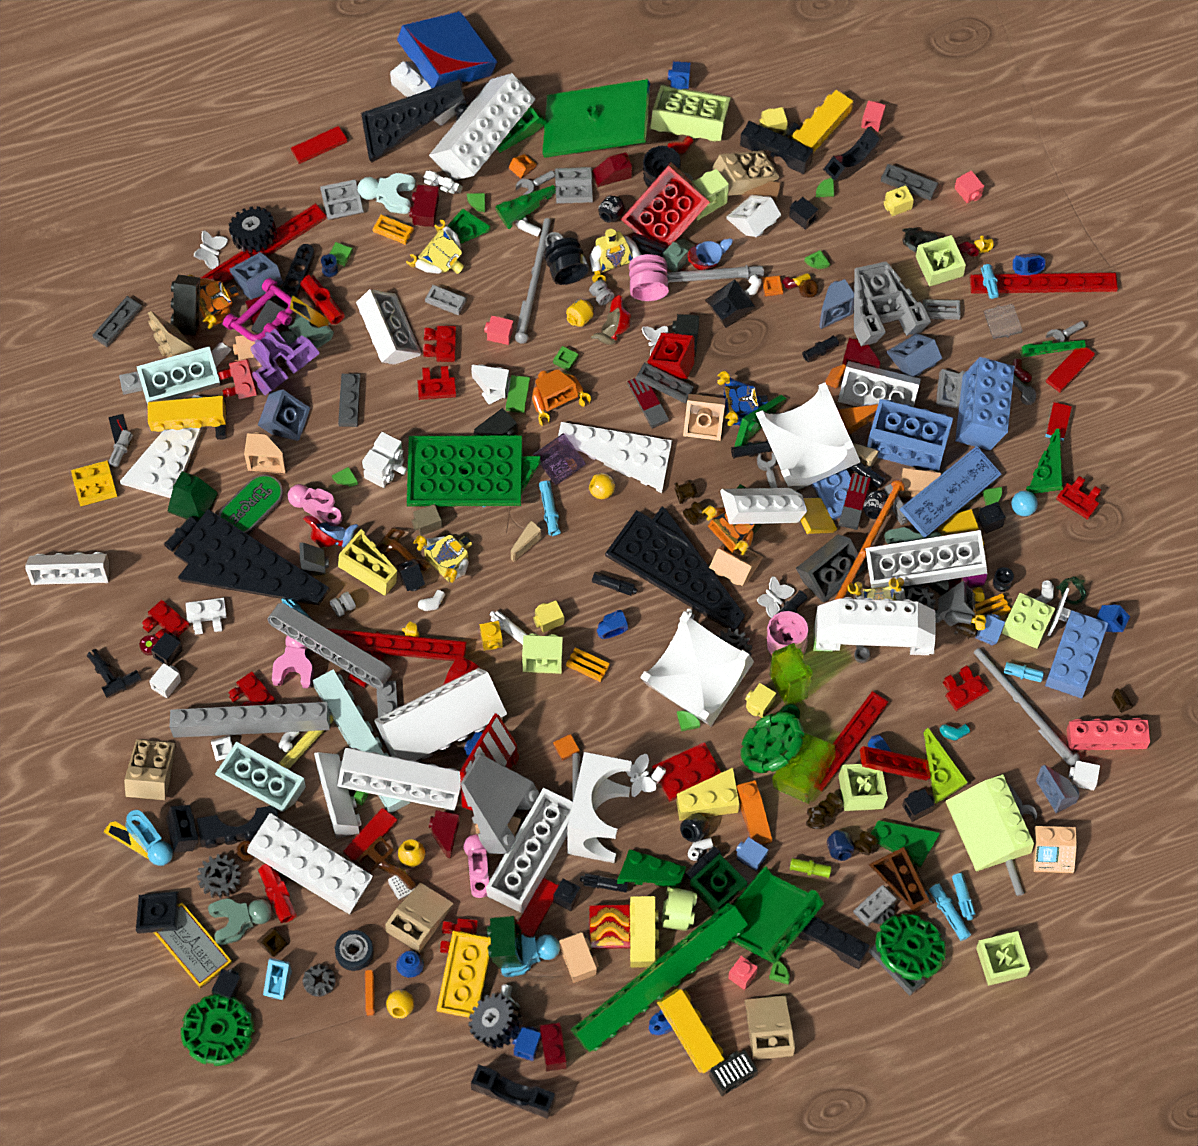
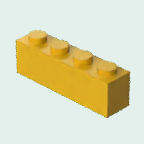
[792,90,853,153]
[148,396,226,432]
[657,989,724,1073]

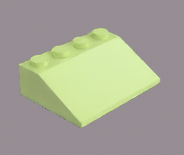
[650,85,731,141]
[946,775,1034,872]

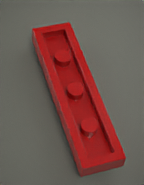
[859,746,931,781]

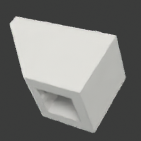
[472,364,509,398]

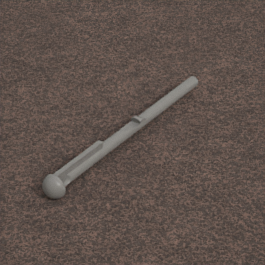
[515,218,551,344]
[974,648,1080,766]

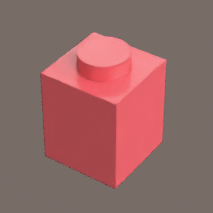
[861,100,885,132]
[955,170,984,204]
[484,316,513,345]
[728,956,758,990]

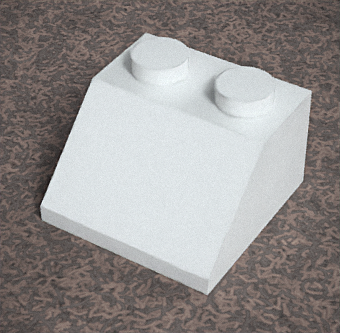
[726,195,781,237]

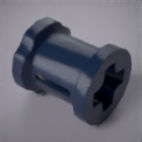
[321,254,338,277]

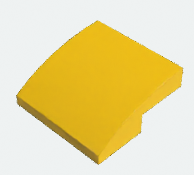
[71,460,117,507]

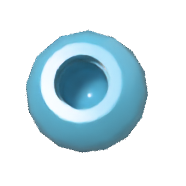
[1011,490,1038,517]

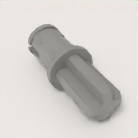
[109,430,133,467]

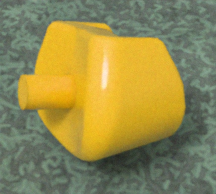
[974,236,994,253]
[402,622,419,637]

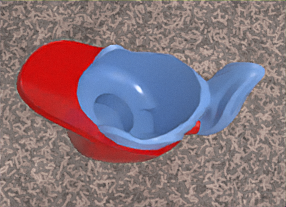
[688,239,733,270]
[303,515,358,547]

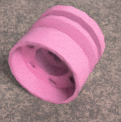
[629,254,669,301]
[767,611,808,662]

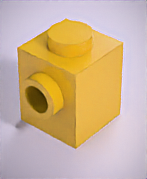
[479,621,503,651]

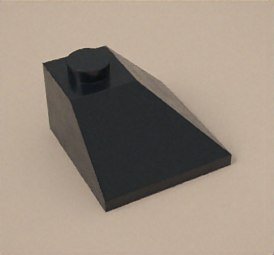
[705,279,756,328]

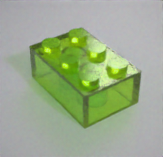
[769,643,813,705]
[772,732,836,804]

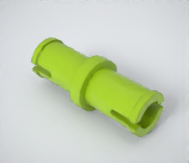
[789,858,831,878]

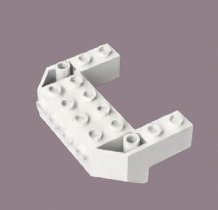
[813,597,936,655]

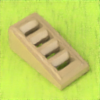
[853,443,879,467]
[511,521,541,562]

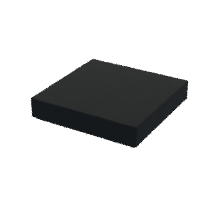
[136,891,180,934]

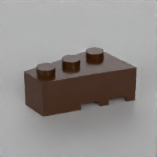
[868,847,934,912]

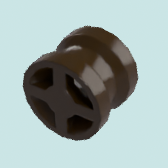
[683,502,707,526]
[818,792,844,818]
[806,807,827,829]
[853,831,878,856]

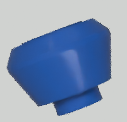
[396,951,424,978]

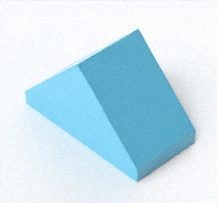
[263,958,292,1000]

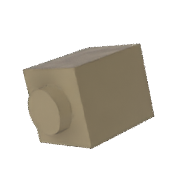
[411,504,442,536]

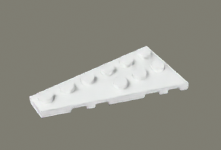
[120,395,203,498]
[558,422,672,493]

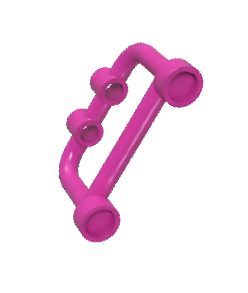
[223,278,294,342]

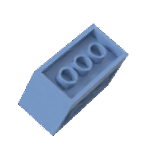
[955,357,1015,451]
[867,399,953,473]

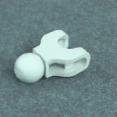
[357,173,415,214]

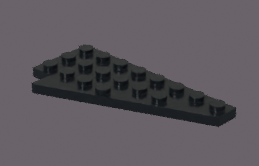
[605,506,745,633]
[174,509,330,605]

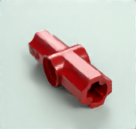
[300,275,345,325]
[258,864,297,923]

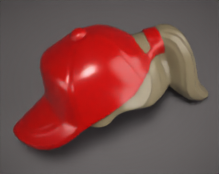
[591,295,631,345]

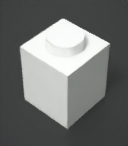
[149,663,181,698]
[1068,761,1100,790]

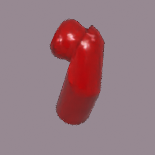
[667,136,693,154]

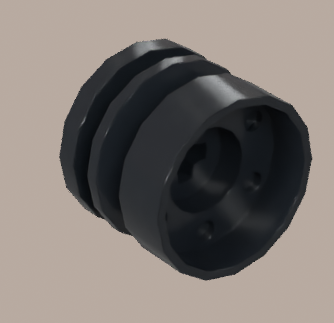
[643,146,681,187]
[544,237,589,285]

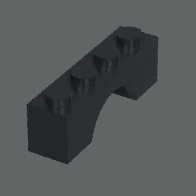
[740,121,813,174]
[197,806,279,848]
[797,916,870,970]
[471,1064,556,1119]

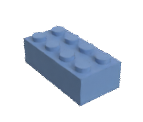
[1045,610,1108,699]

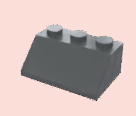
[796,534,866,602]

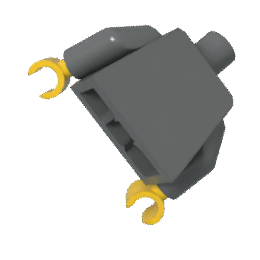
[935,581,986,630]

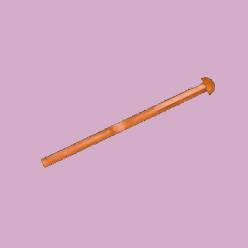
[834,480,905,600]

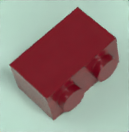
[409,185,439,227]
[540,1023,566,1072]

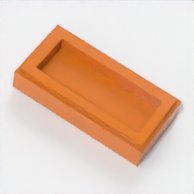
[365,970,375,1016]

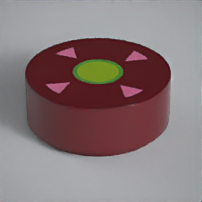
[139,635,158,656]

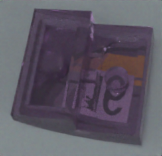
[533,433,586,486]

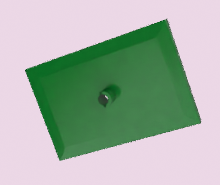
[542,79,650,158]
[406,435,522,507]

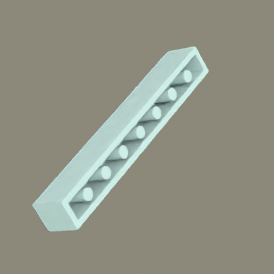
[313,669,410,814]

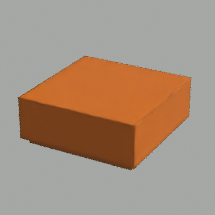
[762,276,783,296]
[553,734,580,761]

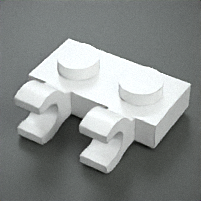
[424,170,463,194]
[186,598,227,635]

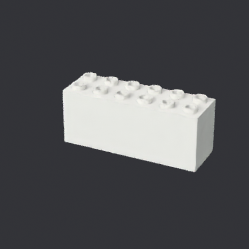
[429,73,535,181]
[374,668,507,761]

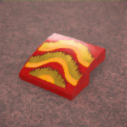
[589,905,630,949]

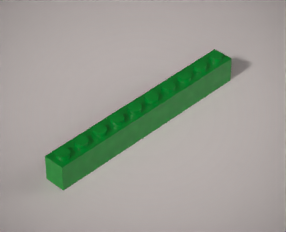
[570,903,748,1052]

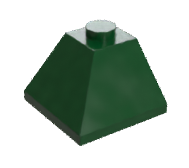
[167,471,218,523]

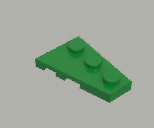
[870,820,940,868]
[617,849,686,887]

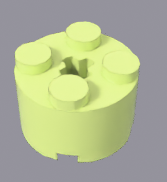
[662,887,697,931]

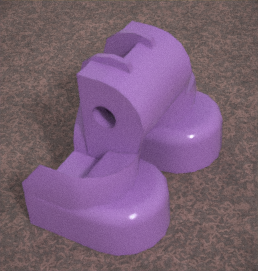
[250,329,319,396]

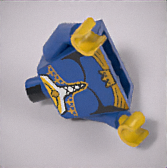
[718,371,768,426]

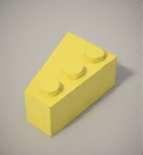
[338,529,397,596]
[676,768,739,821]
[630,897,659,968]

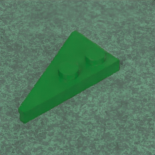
[495,185,556,229]
[446,208,491,244]
[1020,340,1086,358]
[734,395,787,447]
[1026,429,1064,494]

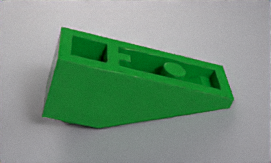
[496,105,547,153]

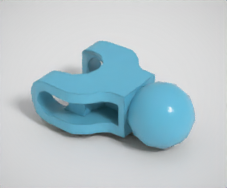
[125,810,173,866]
[501,934,560,977]

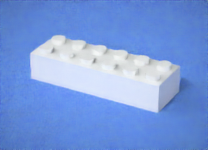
[865,530,987,588]
[337,748,461,811]
[486,788,573,914]
[247,813,373,915]

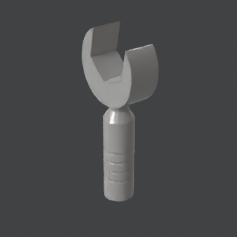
[516,170,555,195]
[1046,321,1085,343]
[757,453,778,488]
[1007,784,1037,822]

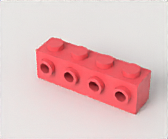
[1067,718,1150,751]

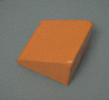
[509,154,537,178]
[825,364,846,388]

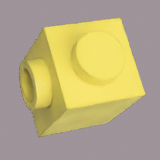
[759,107,787,133]
[884,185,914,216]
[533,600,564,633]
[745,683,776,718]

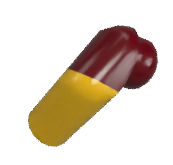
[782,273,811,289]

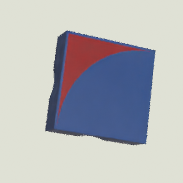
[397,11,497,89]

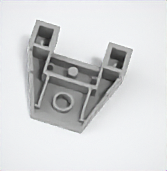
[854,262,931,346]
[460,754,540,854]

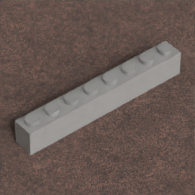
[170,702,330,738]

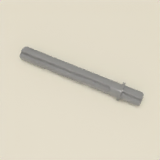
[667,265,764,282]

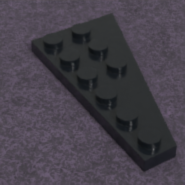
[361,79,465,162]

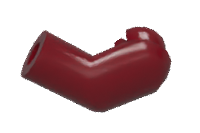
[957,241,980,257]
[1013,359,1032,383]

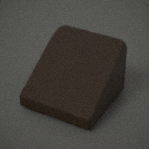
[1111,688,1133,713]
[257,928,288,957]

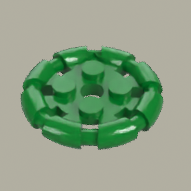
[740,712,805,773]
[875,913,946,980]
[180,994,255,1066]

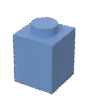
[975,614,1005,646]
[736,837,768,872]

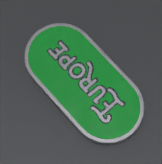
[219,475,283,534]

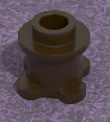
[674,480,697,504]
[954,623,978,639]

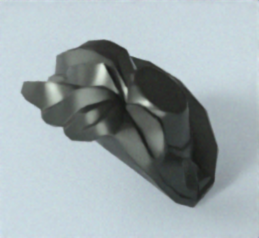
[902,227,938,252]

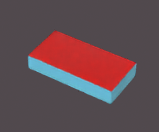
[1045,402,1072,441]

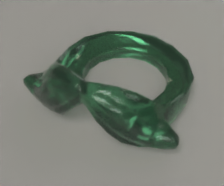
[1056,577,1086,605]

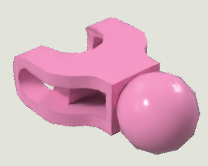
[288,484,343,526]
[272,636,314,689]
[464,834,489,898]

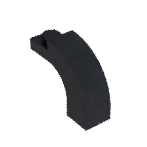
[823,127,884,181]

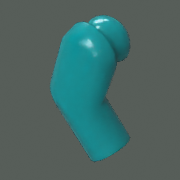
[940,724,970,741]

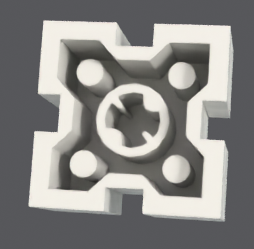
[362,432,407,488]

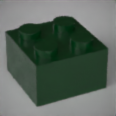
[690,854,748,913]
[487,916,523,969]

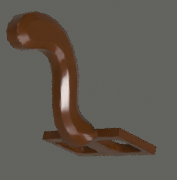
[376,528,431,571]
[355,836,416,890]

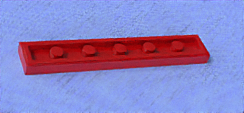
[806,691,889,792]

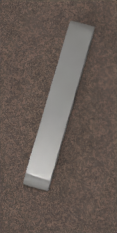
[268,603,392,689]

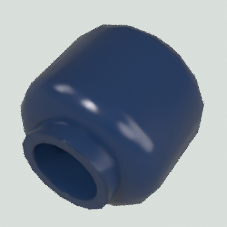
[826,830,855,861]

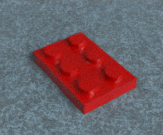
[652,742,721,802]

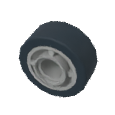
[335,930,374,971]

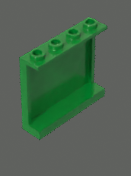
[730,866,824,964]

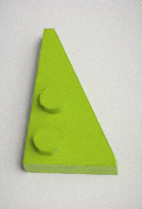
[923,728,968,804]

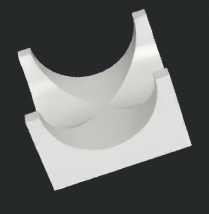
[756,383,860,491]
[640,613,754,726]
[568,752,632,863]

